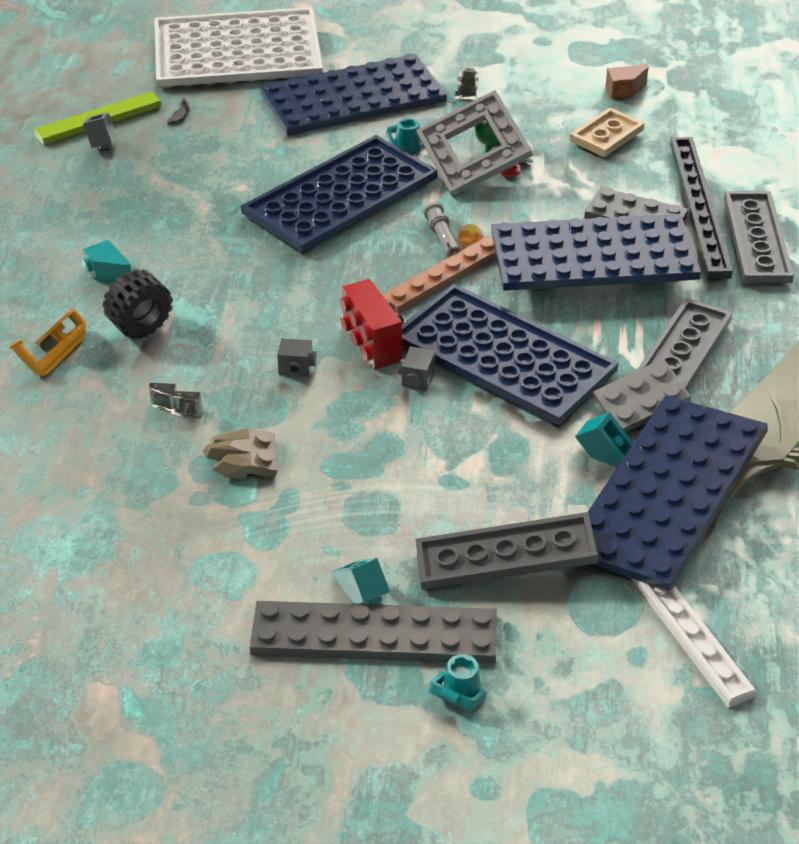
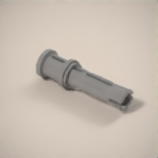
[423,202,461,258]

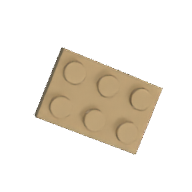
[570,108,645,157]

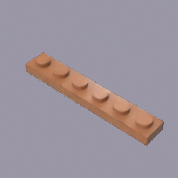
[382,236,496,313]

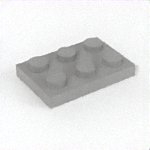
[593,358,691,433]

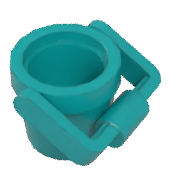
[386,118,423,154]
[428,654,487,711]

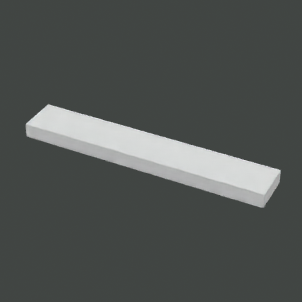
[631,578,756,708]

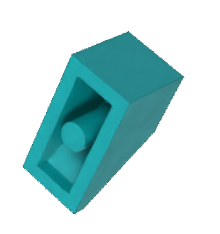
[82,239,132,283]
[575,412,633,467]
[332,558,390,605]

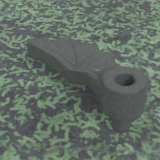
[167,98,189,125]

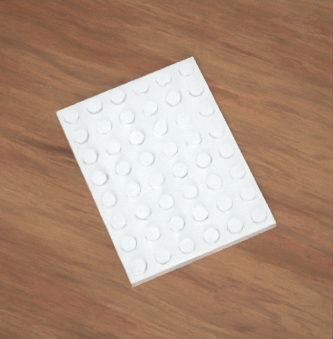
[154,7,323,88]

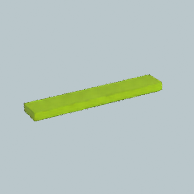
[34,91,161,145]

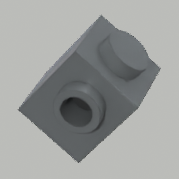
[83,112,117,149]
[277,338,317,377]
[398,347,435,390]

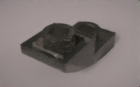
[455,68,480,100]
[149,383,203,419]

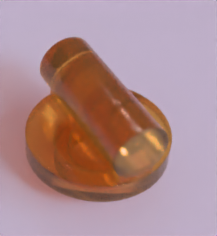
[458,224,484,247]

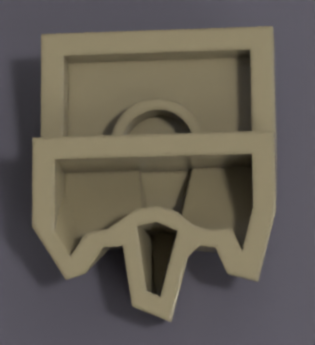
[203,428,278,481]

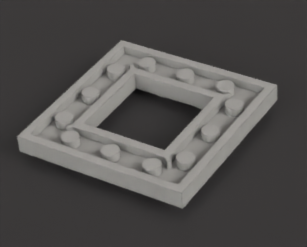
[416,90,533,197]

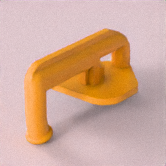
[9,307,86,377]

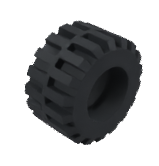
[102,269,173,339]

